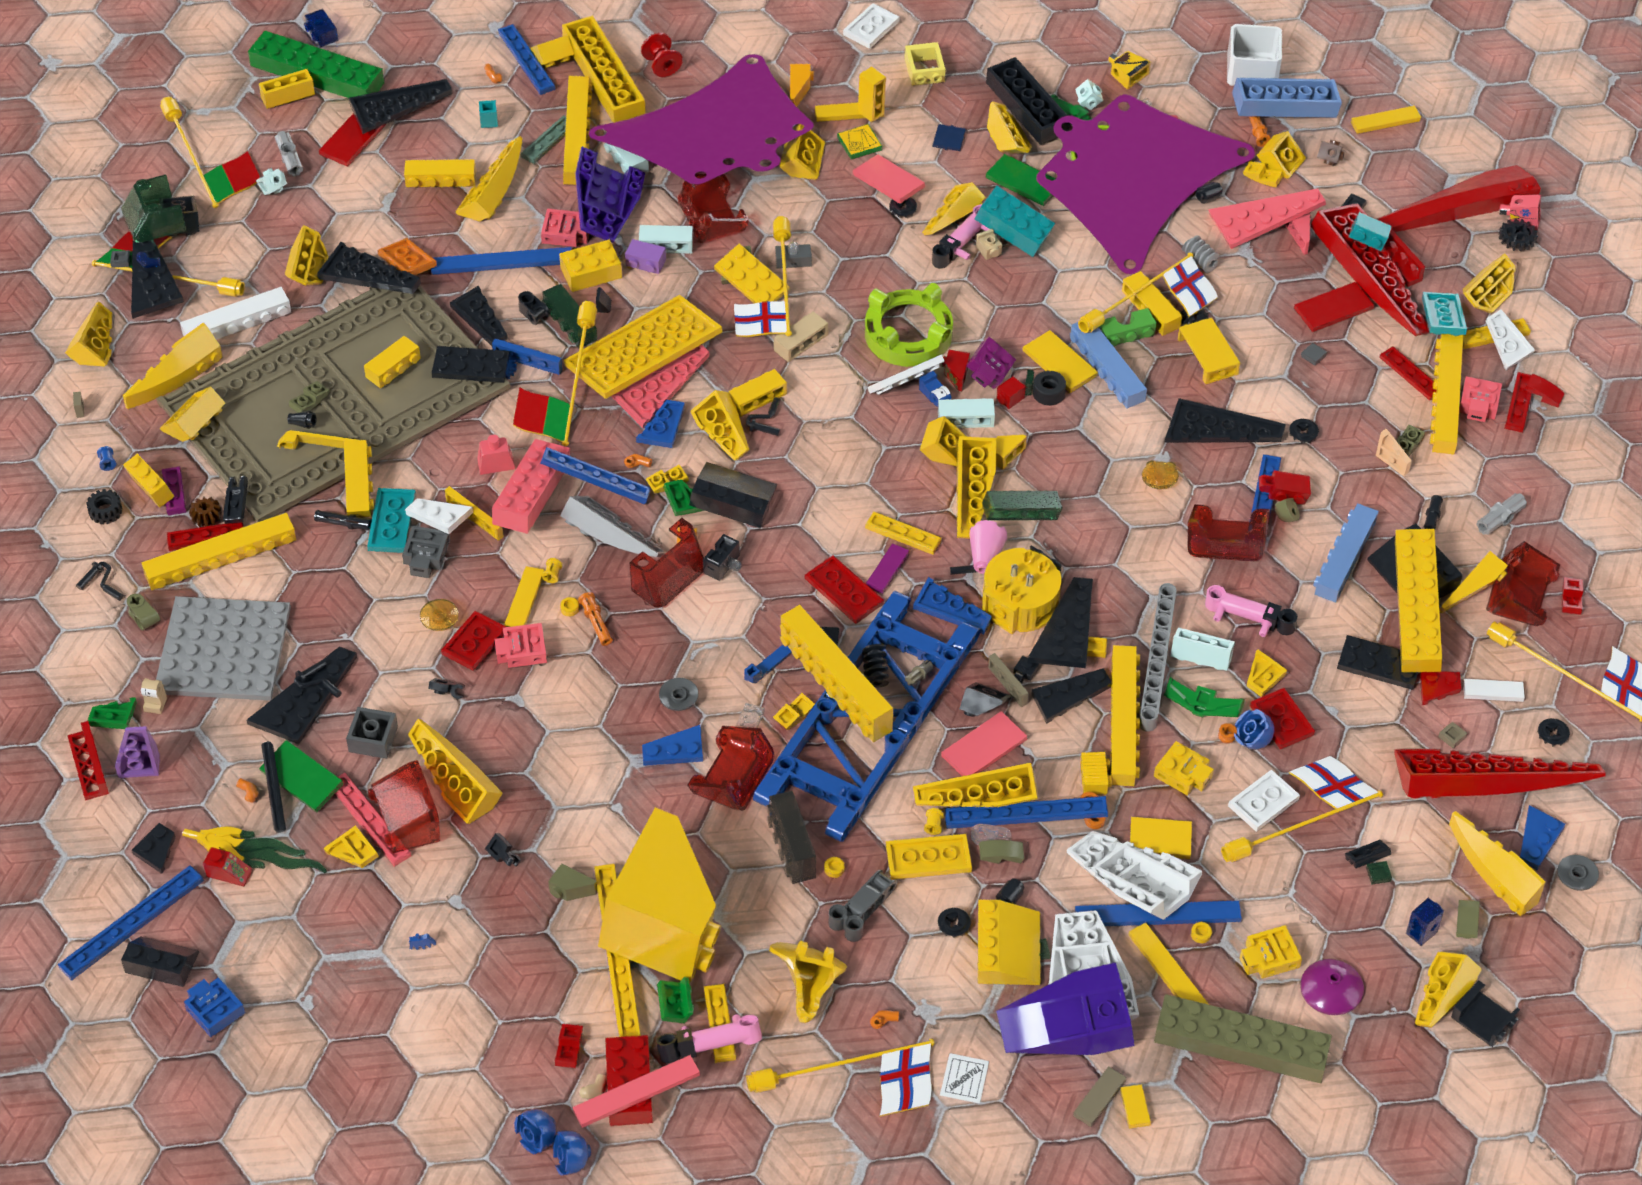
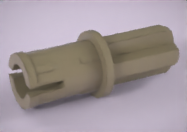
[905,660,933,686]

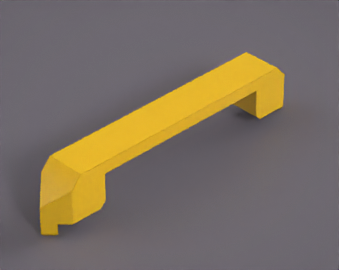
[277,430,356,450]

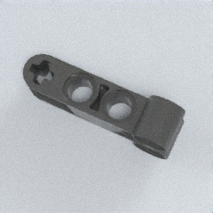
[828,870,897,942]

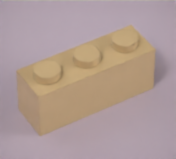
[774,311,828,362]

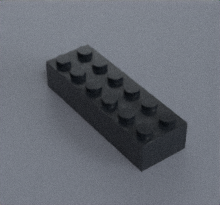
[986,57,1070,145]

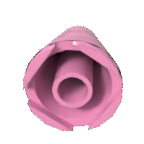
[969,520,1007,574]

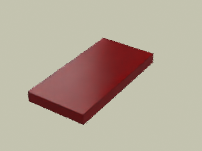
[319,113,386,167]
[1294,282,1374,332]
[805,555,884,624]

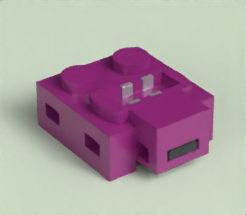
[966,337,1016,389]

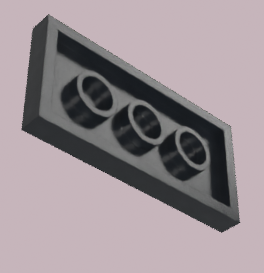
[431,346,510,383]
[1337,635,1418,690]

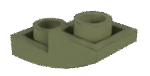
[289,381,330,413]
[1396,425,1425,457]
[979,840,1024,864]
[1456,900,1480,939]

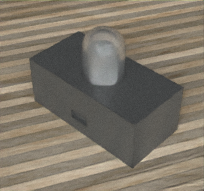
[775,241,812,269]

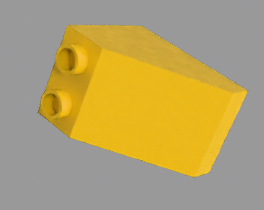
[598,807,721,984]

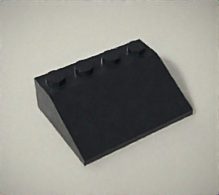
[689,462,777,528]
[1367,523,1462,599]

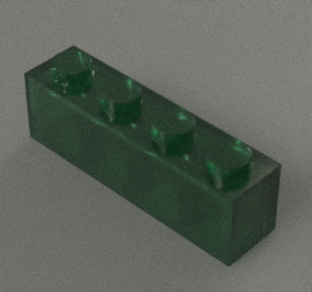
[541,283,598,349]
[982,491,1063,520]

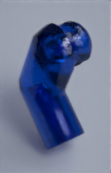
[136,252,161,268]

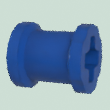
[97,446,116,471]

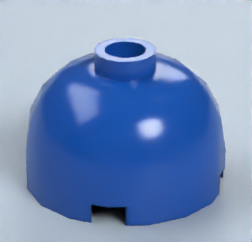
[1234,709,1274,750]
[514,1109,556,1154]
[553,1131,591,1176]

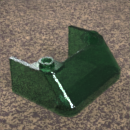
[121,174,186,242]

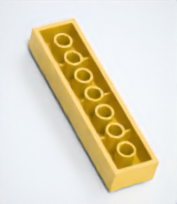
[562,15,646,123]
[1395,529,1442,672]
[780,605,893,743]

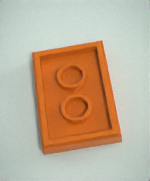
[378,238,437,275]

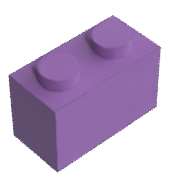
[625,239,666,274]

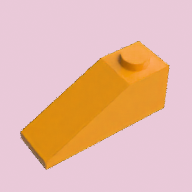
[790,64,814,107]

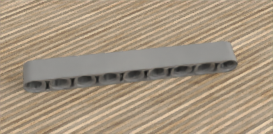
[1140,583,1176,732]

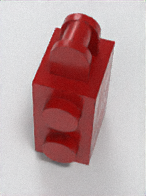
[1258,470,1311,505]

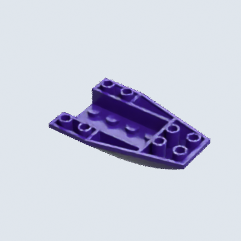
[575,146,645,243]
[996,962,1135,1055]

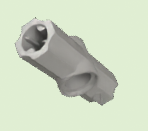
[275,131,303,177]
[1476,493,1527,535]

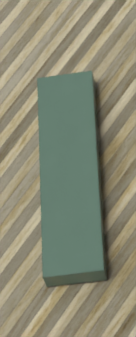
[521,115,566,164]

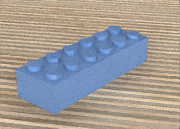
[1232,78,1342,118]

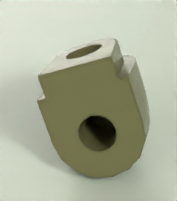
[1274,498,1300,523]

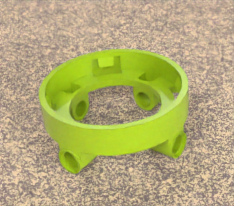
[865,283,953,367]

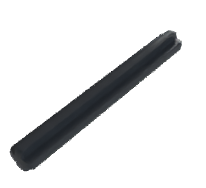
[261,741,286,833]

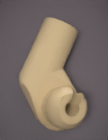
[579,1074,607,1099]

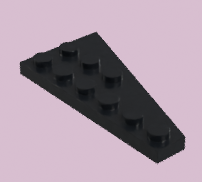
[349,79,452,134]
[131,232,184,319]
[1165,398,1286,443]
[1027,577,1093,668]
[246,646,357,744]

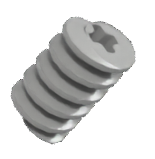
[1182,235,1219,273]

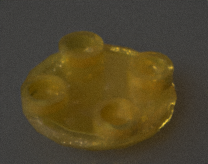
[1141,460,1179,489]

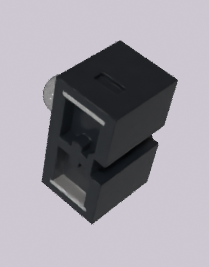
[703,534,742,581]

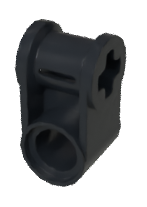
[518,291,550,325]

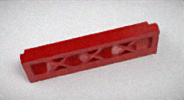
[1383,221,1425,287]
[67,721,109,801]

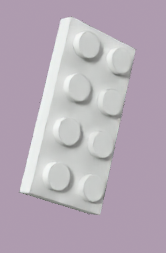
[867,355,944,395]

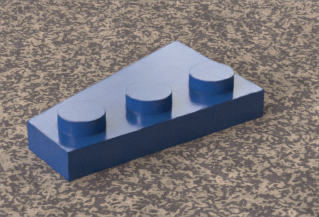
[636,400,685,448]
[642,725,703,766]
[1520,805,1565,870]

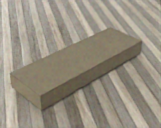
[988,653,1028,707]
[1073,1066,1126,1127]

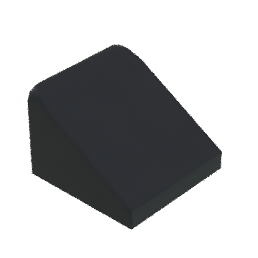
[596,287,612,313]

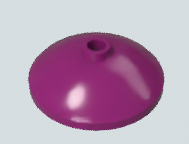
[1300,959,1364,1015]

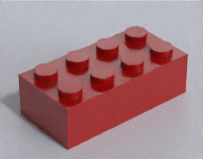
[605,1035,653,1126]

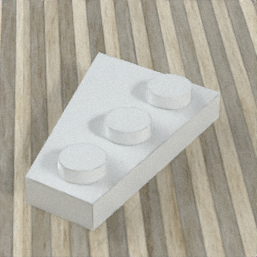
[1486,309,1535,370]
[405,498,473,534]

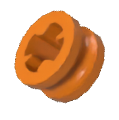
[1218,723,1237,743]

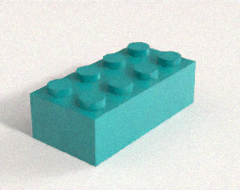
[974,185,1055,257]

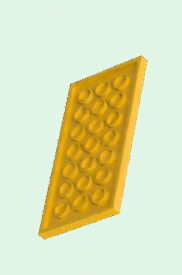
[563,295,723,399]

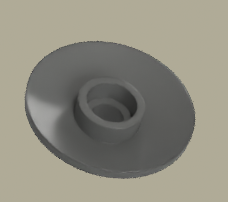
[659,678,698,711]
[1557,855,1599,891]

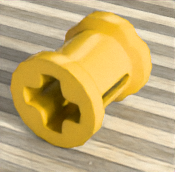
[541,558,563,583]
[924,808,944,835]

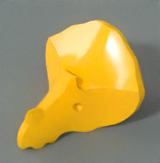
[769,941,847,1023]

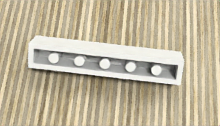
[180,287,291,340]

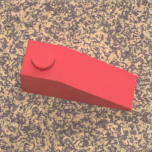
[1285,212,1311,255]

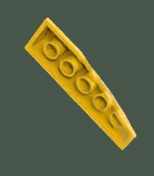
[455,136,523,221]
[123,323,223,409]
[956,436,996,539]
[408,719,503,824]
[913,763,1038,807]
[1449,811,1546,916]

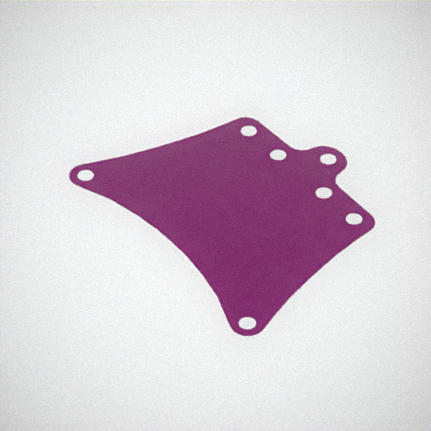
[589,54,814,184]
[1036,94,1255,274]

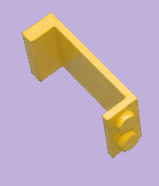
[1178,318,1240,385]

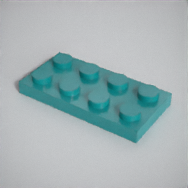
[1422,292,1467,336]
[367,488,416,553]

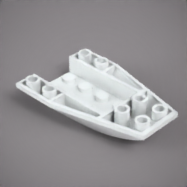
[1049,911,1139,1021]

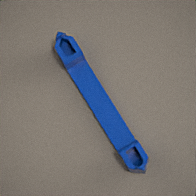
[744,645,792,683]

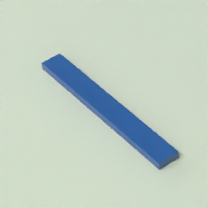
[431,247,572,275]
[945,796,1108,829]
[58,865,204,981]
[1075,901,1241,926]

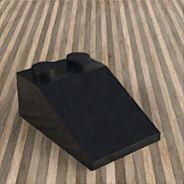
[159,196,200,236]

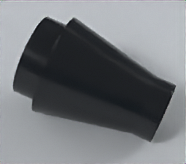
[287,410,317,429]

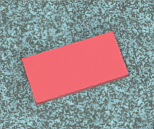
[853,154,925,204]
[941,711,1027,776]

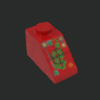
[942,349,970,392]
[203,847,252,887]

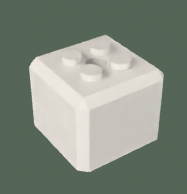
[1227,24,1282,86]

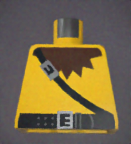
[1108,51,1150,89]

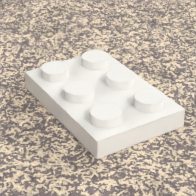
[843,3,899,49]
[1228,770,1300,832]

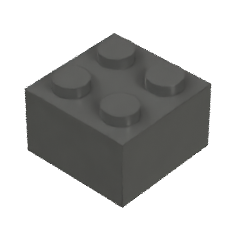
[346,707,398,759]

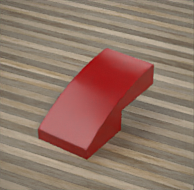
[1525,373,1565,408]
[1562,577,1583,615]
[555,1023,583,1068]

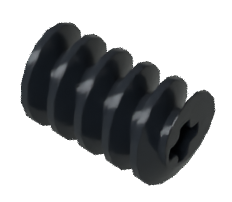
[862,644,889,687]

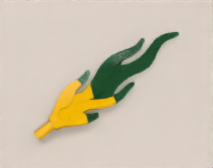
[183,827,327,873]

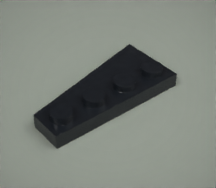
[450,285,508,346]
[1031,668,1112,724]

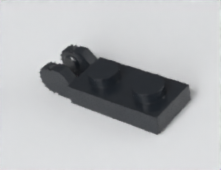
[223,475,248,524]

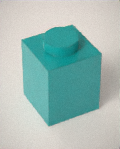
[479,100,498,128]

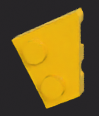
[1247,649,1287,697]
[323,825,379,868]

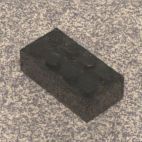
[766,791,816,884]

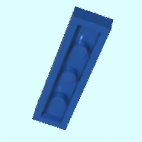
[492,339,562,375]

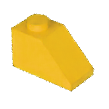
[996,434,1027,470]

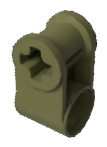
[127,594,160,631]

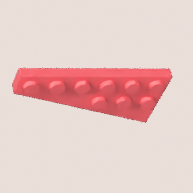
[1208,189,1326,249]
[611,344,709,429]

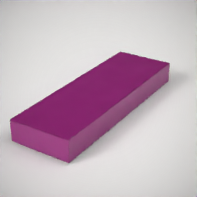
[162,466,187,516]
[866,543,909,594]

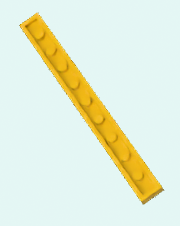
[594,864,640,1037]

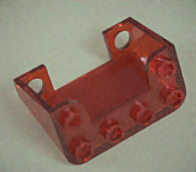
[678,174,749,243]
[629,518,704,608]

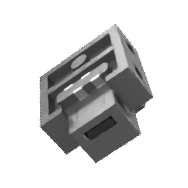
[402,526,450,578]

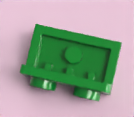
[657,977,694,1024]

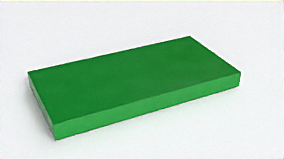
[985,154,1056,206]
[259,740,344,813]

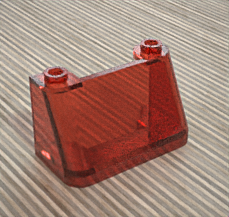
[1187,504,1270,562]
[1486,541,1561,627]
[687,726,775,811]
[368,760,440,853]

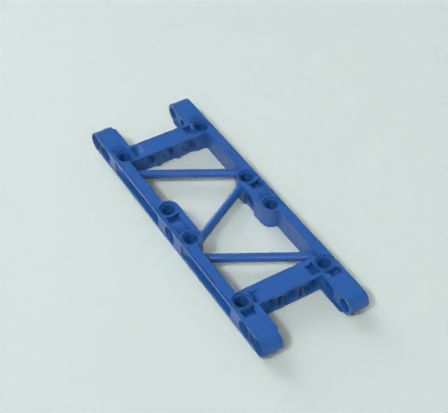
[753,591,981,842]

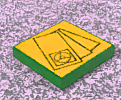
[837,124,882,160]

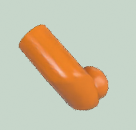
[484,64,502,84]
[624,454,652,468]
[236,778,259,803]
[870,1010,899,1029]

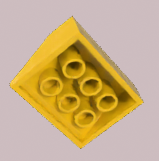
[978,900,1040,985]

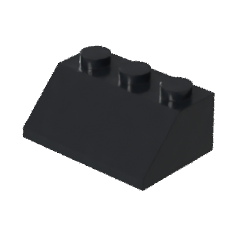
[121,936,199,987]

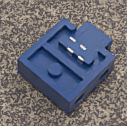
[184,977,245,1037]

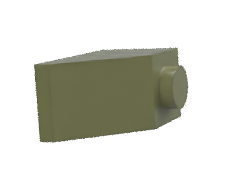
[548,864,597,901]

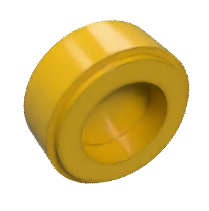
[560,597,580,616]
[824,857,845,878]
[1191,922,1212,943]

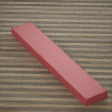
[335,773,411,867]
[573,1055,700,1128]

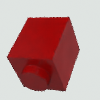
[996,376,1026,409]

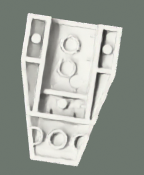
[1067,831,1202,920]

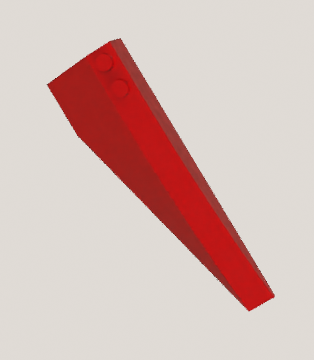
[1376,165,1541,232]
[1310,203,1429,336]
[1394,749,1606,799]

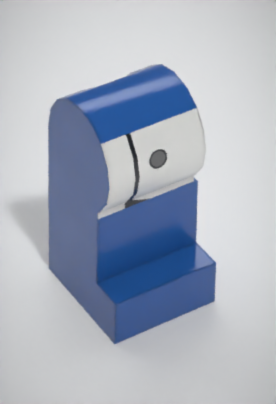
[919,371,951,407]

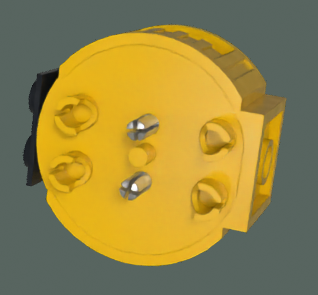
[982,545,1062,634]

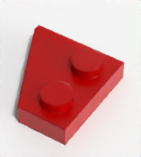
[1420,671,1461,705]

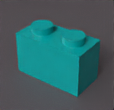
[1349,212,1391,251]

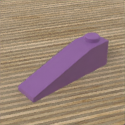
[115,726,160,778]

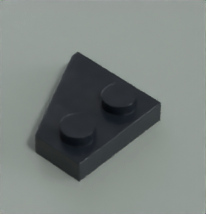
[132,822,176,874]

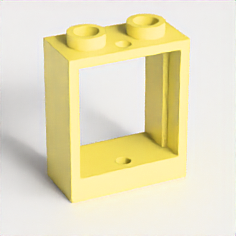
[905,42,945,86]

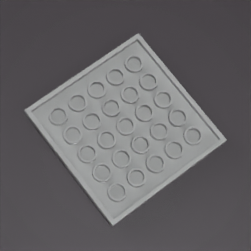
[156,596,291,701]

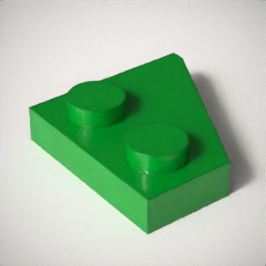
[663,479,705,516]
[87,697,137,729]

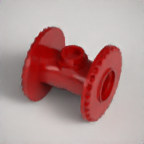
[641,33,683,78]

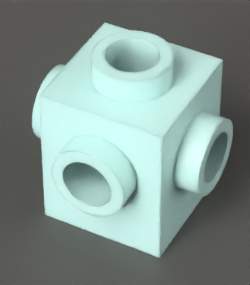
[1075,79,1103,110]
[256,168,287,195]

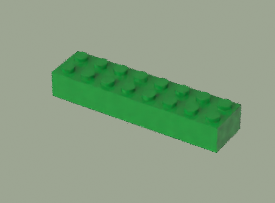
[248,30,384,98]

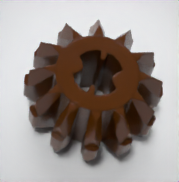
[189,496,222,527]

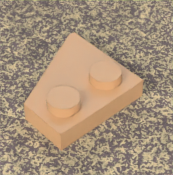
[1376,429,1412,476]

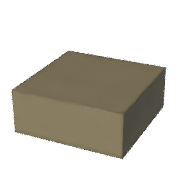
[73,391,84,418]
[1438,722,1467,749]

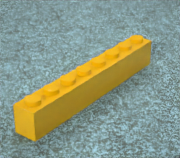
[563,76,592,185]
[1429,334,1463,455]
[141,513,296,591]
[1110,645,1140,786]

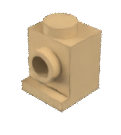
[976,229,1002,260]

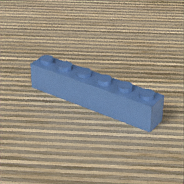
[1070,322,1147,409]
[1313,503,1379,603]

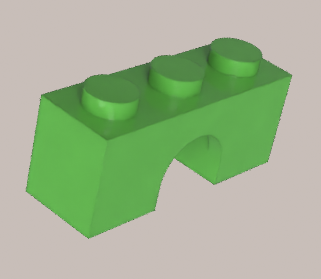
[1098,308,1156,346]

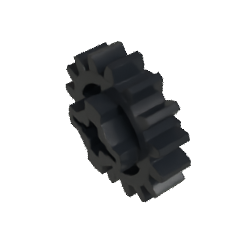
[1499,218,1538,252]

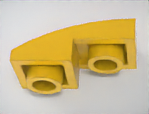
[646,464,689,493]

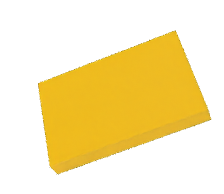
[1130,817,1192,859]

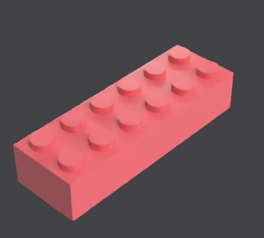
[492,439,570,534]

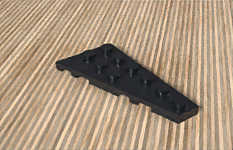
[317,242,421,294]

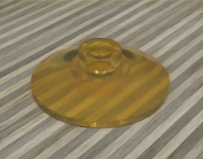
[420,599,459,631]

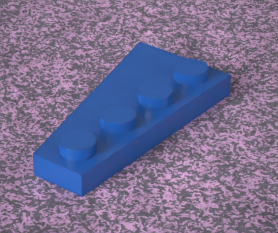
[913,577,992,635]

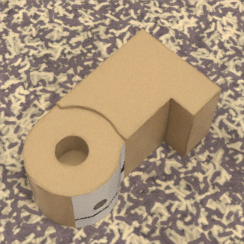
[141,678,167,714]

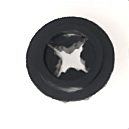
[889,197,917,218]
[1180,308,1208,325]
[1289,419,1319,443]
[1537,718,1570,747]
[938,908,971,938]

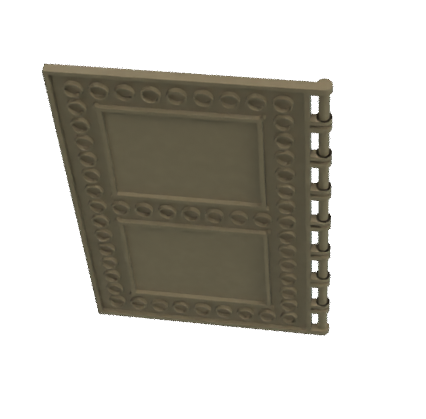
[156,285,510,522]

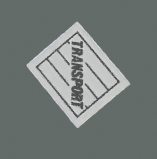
[940,1053,989,1104]

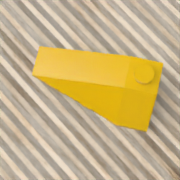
[922,182,986,235]
[65,301,112,367]
[690,390,749,461]
[1439,551,1508,614]
[1415,952,1482,1028]

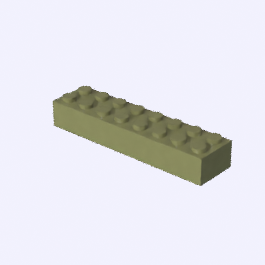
[1154,994,1332,1084]

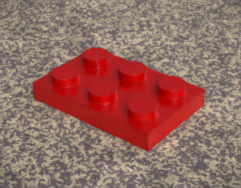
[441,611,506,671]
[1250,688,1315,750]

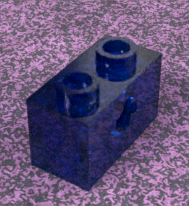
[304,9,339,48]
[1406,897,1444,946]

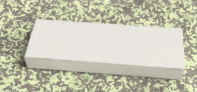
[1463,679,1525,702]

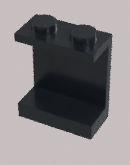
[1451,980,1520,1047]

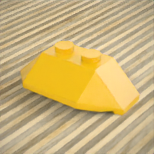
[987,101,1032,154]
[285,225,329,286]
[1463,253,1516,314]

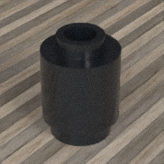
[1196,182,1223,204]
[996,878,1025,904]

